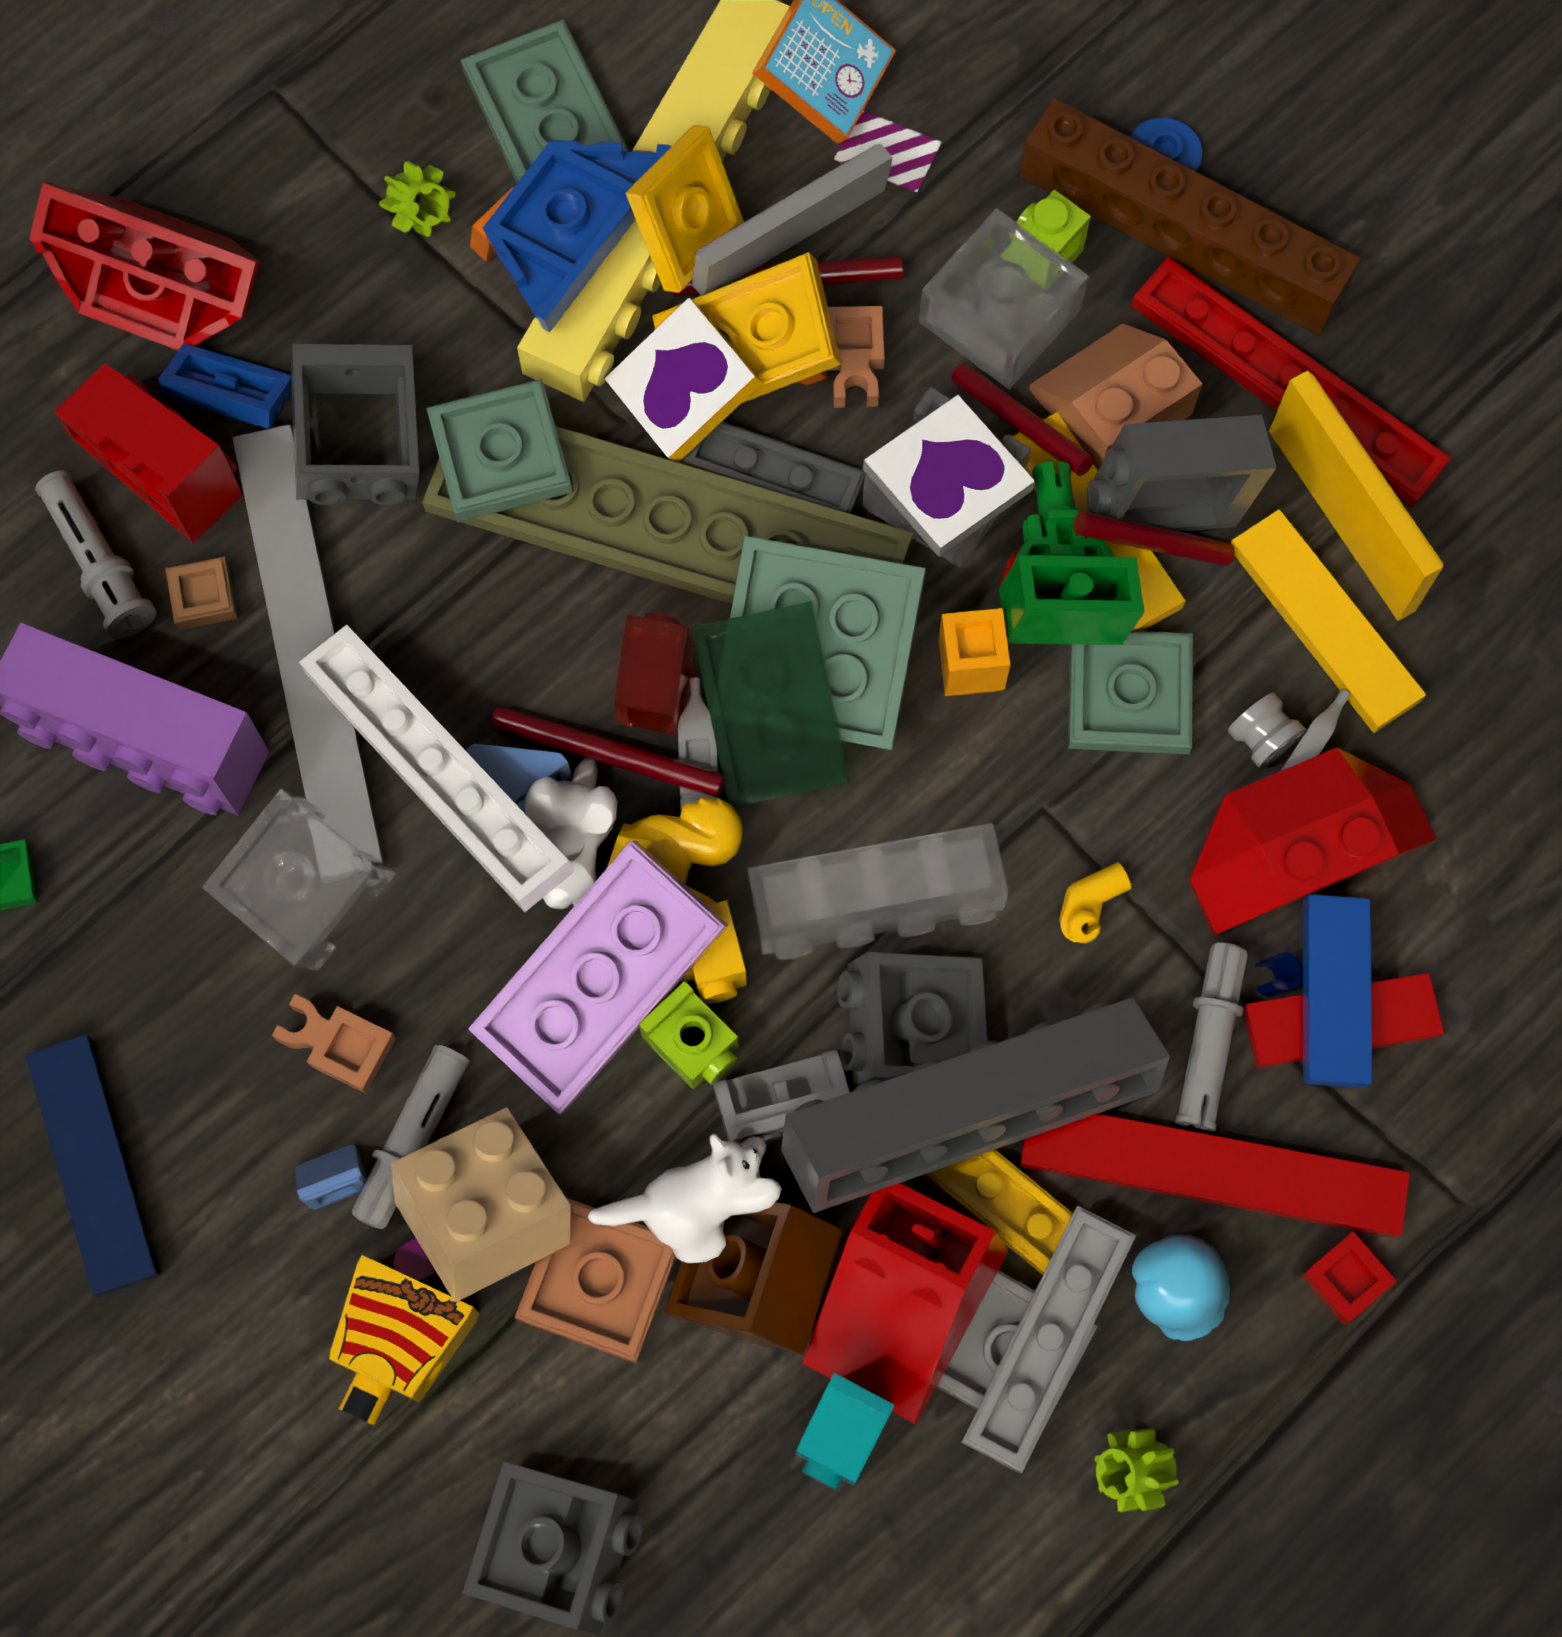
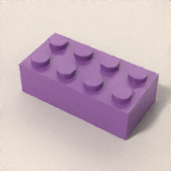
[0,622,270,816]

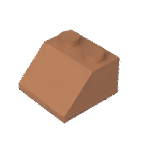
[1029,324,1202,471]

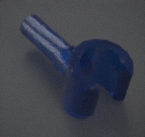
[1255,952,1303,997]

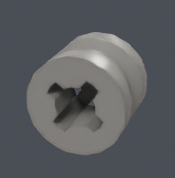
[1228,692,1306,769]

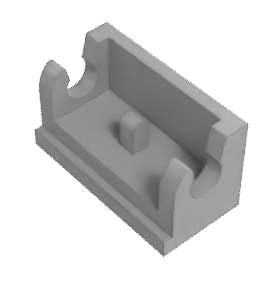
[713,1050,850,1143]

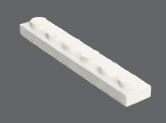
[299,625,574,912]

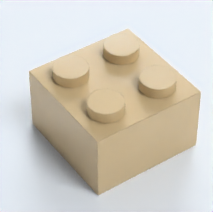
[391,1107,571,1302]

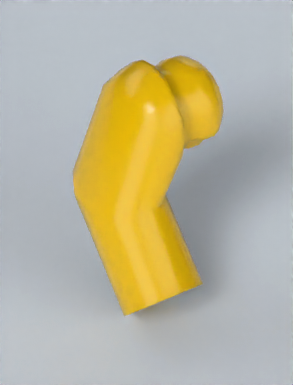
[1059,862,1131,944]

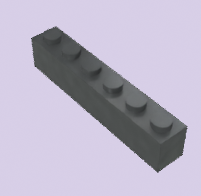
[781,997,1170,1213]

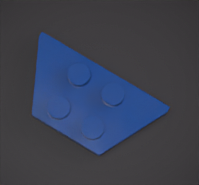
[483,140,672,332]

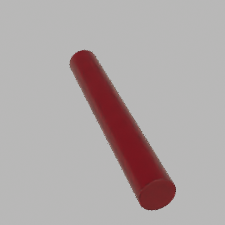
[951,363,1094,476]
[1073,511,1234,566]

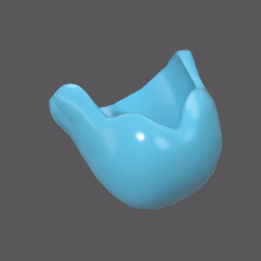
[1132,1234,1230,1341]

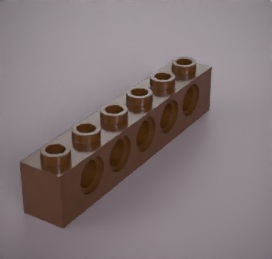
[1019,98,1361,336]

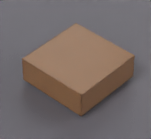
[165,557,238,630]

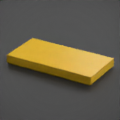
[1269,371,1443,621]

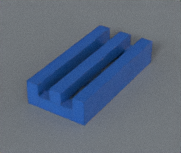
[159,343,292,429]

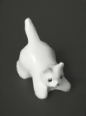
[524,757,617,910]
[588,1134,782,1263]

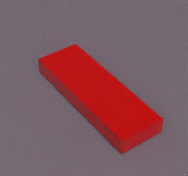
[1243,973,1444,1069]

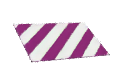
[834,111,942,192]

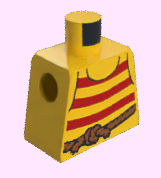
[329,1255,480,1426]

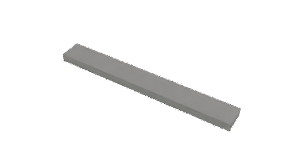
[232,424,386,884]

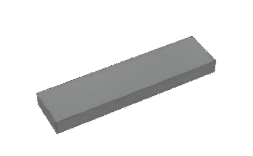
[692,143,893,296]
[961,1206,1136,1474]

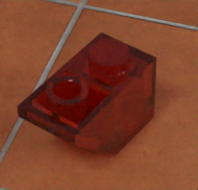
[614,613,693,736]

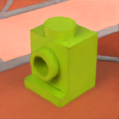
[1003,190,1091,290]
[638,981,739,1090]

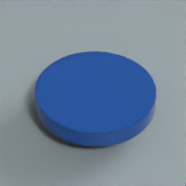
[1130,118,1202,172]

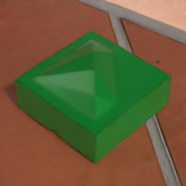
[0,839,39,911]

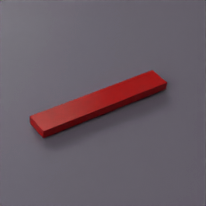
[1131,257,1451,508]
[1019,1114,1410,1238]

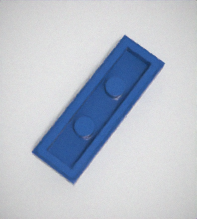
[1303,894,1372,1088]

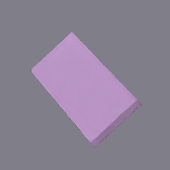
[468,841,729,1115]

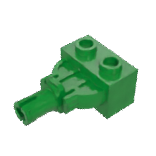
[999,461,1145,645]

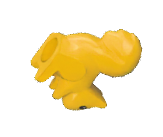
[607,797,743,905]

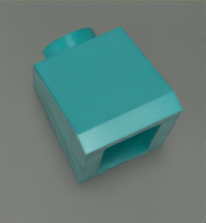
[796,1373,895,1490]

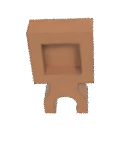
[826,306,884,408]
[272,994,396,1094]

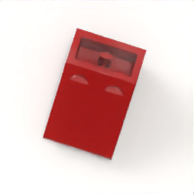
[802,1183,1008,1425]

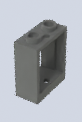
[291,344,419,505]
[1087,415,1277,532]

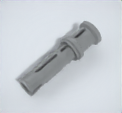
[35,470,157,639]

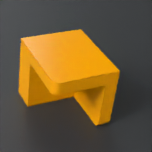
[938,608,1010,696]

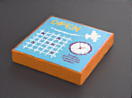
[752,0,896,144]

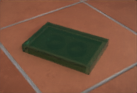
[691,601,851,807]

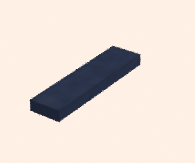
[26,1034,160,1297]

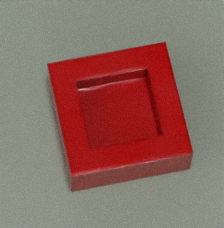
[1301,1231,1397,1325]

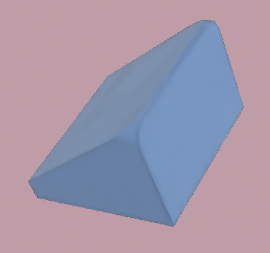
[296,1144,368,1210]

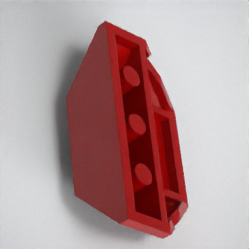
[29,182,260,350]
[1188,747,1437,936]

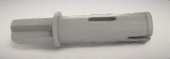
[1175,943,1247,1132]
[352,1045,470,1229]

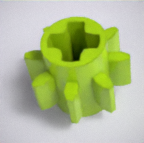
[379,161,456,237]
[1094,1428,1179,1513]

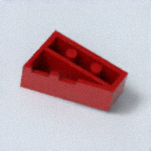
[54,363,243,544]

